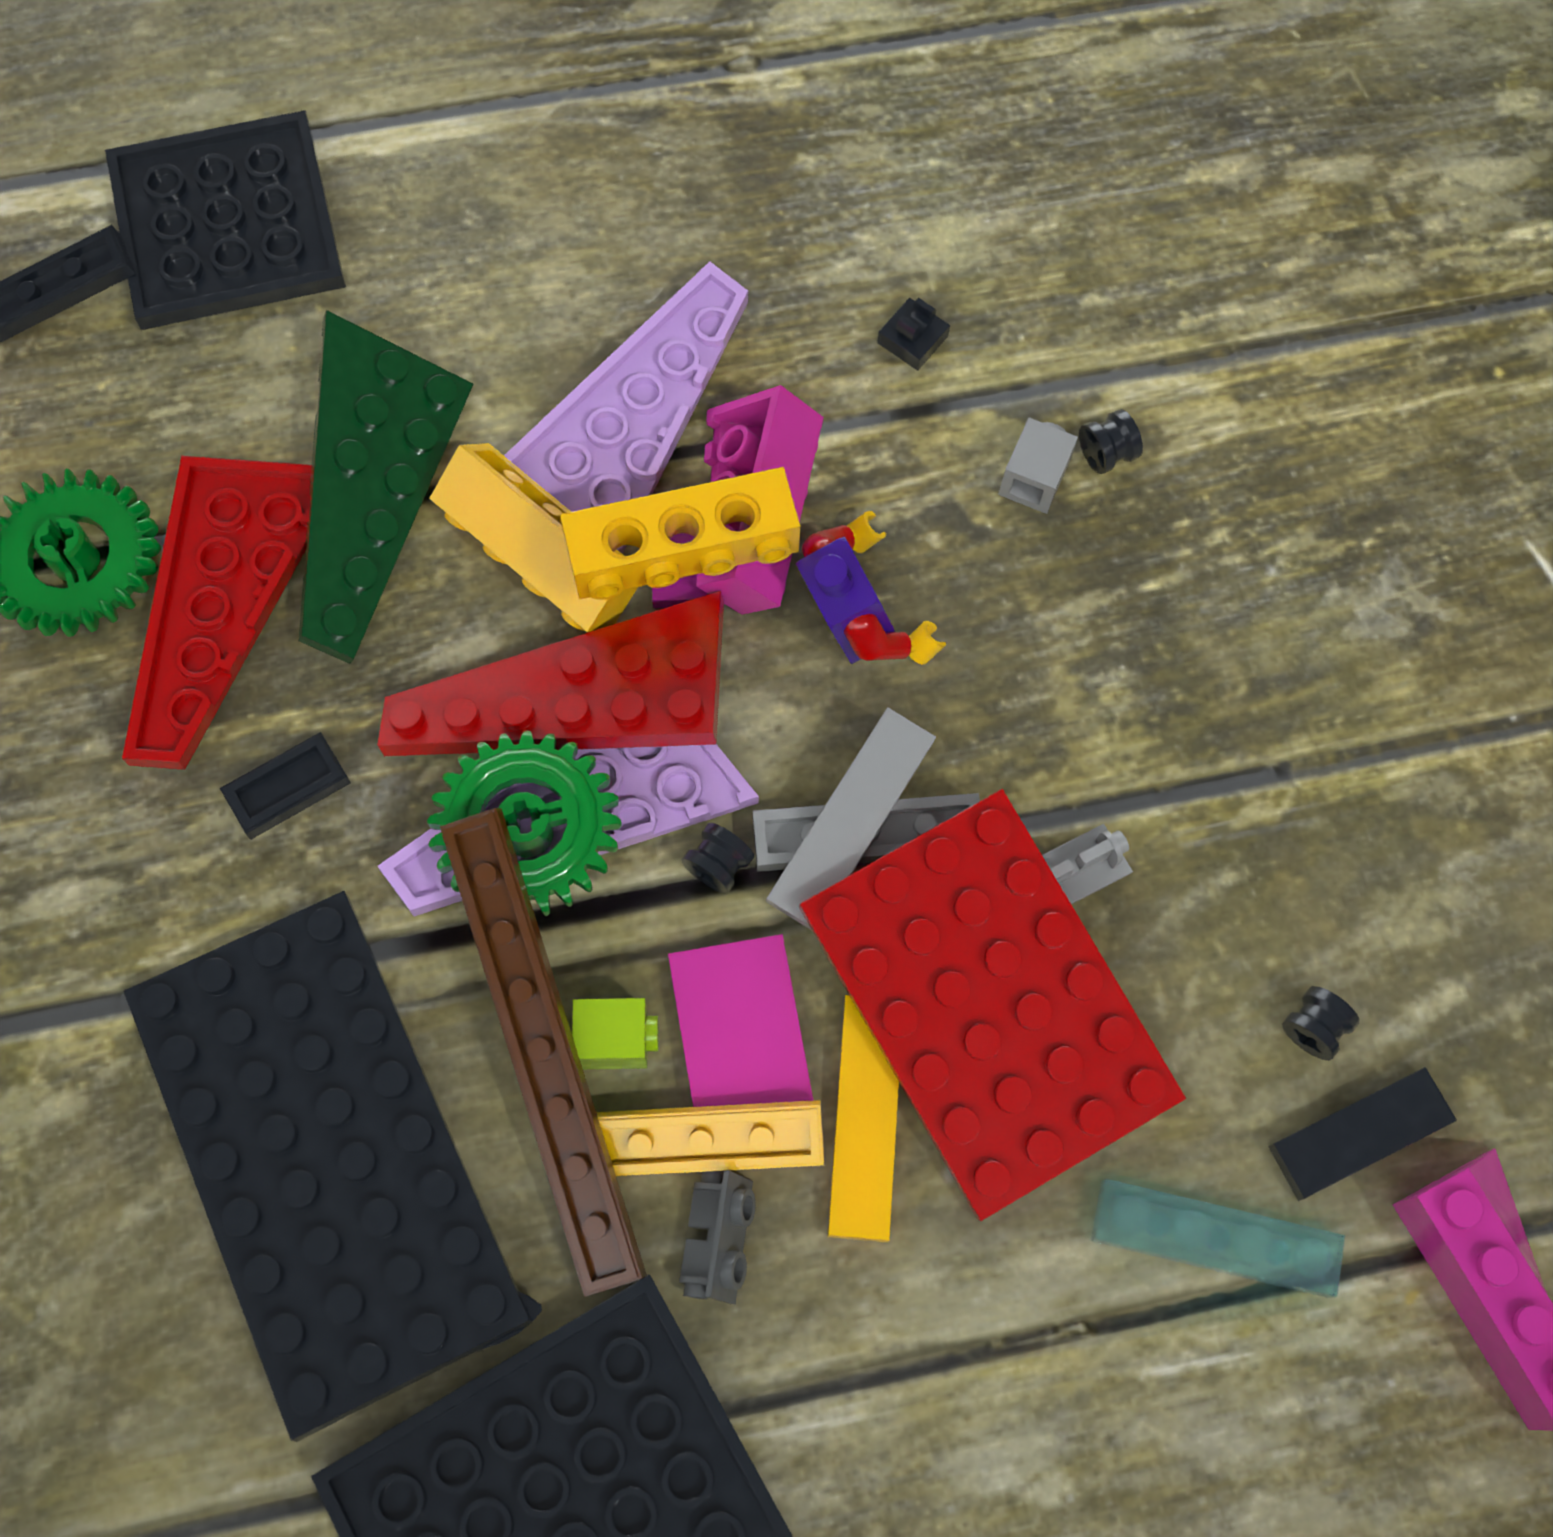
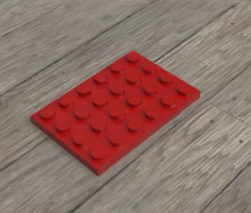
[798,788,1187,1221]

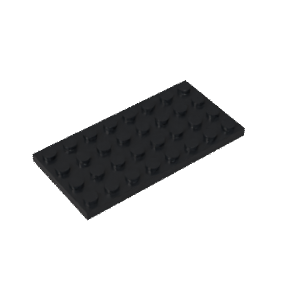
[124,891,532,1442]

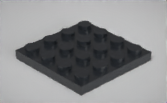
[105,110,346,330]

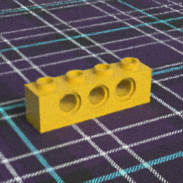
[560,467,801,600]

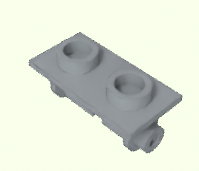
[1042,824,1133,905]

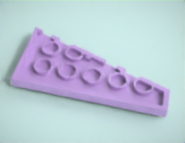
[377,744,759,916]

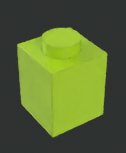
[572,998,659,1070]

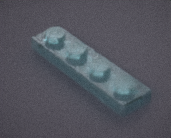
[1091,1179,1345,1298]

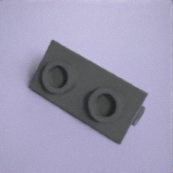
[679,1170,756,1305]

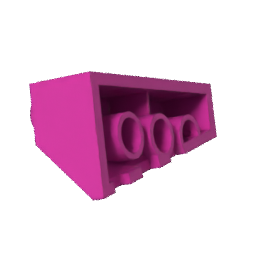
[696,385,824,615]
[1392,1148,1553,1430]

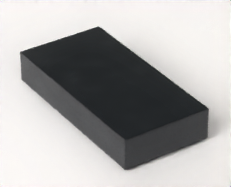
[220,732,351,840]

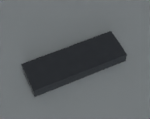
[0,225,136,343]
[1268,1067,1457,1201]

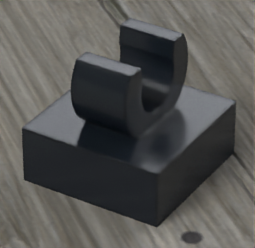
[877,297,950,371]

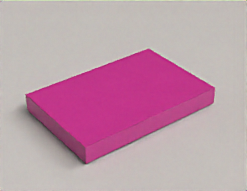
[668,934,814,1107]

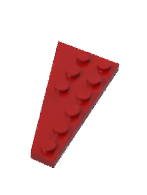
[122,456,312,770]
[377,591,724,757]

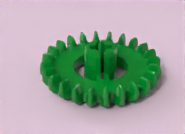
[0,468,162,637]
[427,731,622,916]

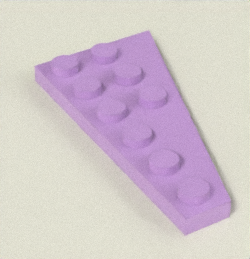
[504,262,748,554]

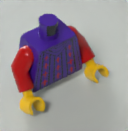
[796,511,946,665]

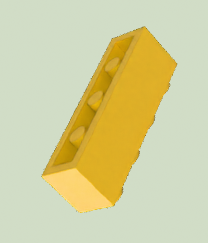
[429,443,638,632]

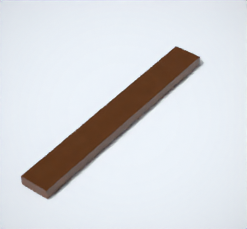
[440,808,647,1297]

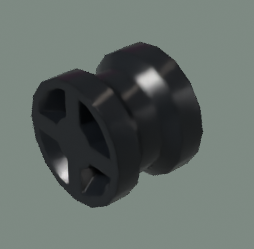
[1079,409,1143,474]
[681,823,754,894]
[1282,986,1359,1061]

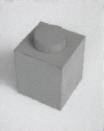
[998,418,1078,514]

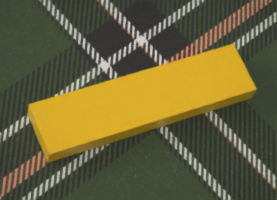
[827,995,899,1242]
[596,1100,824,1176]

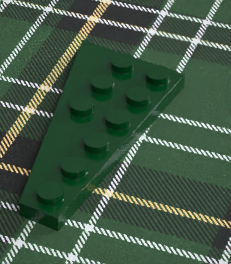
[298,310,474,664]

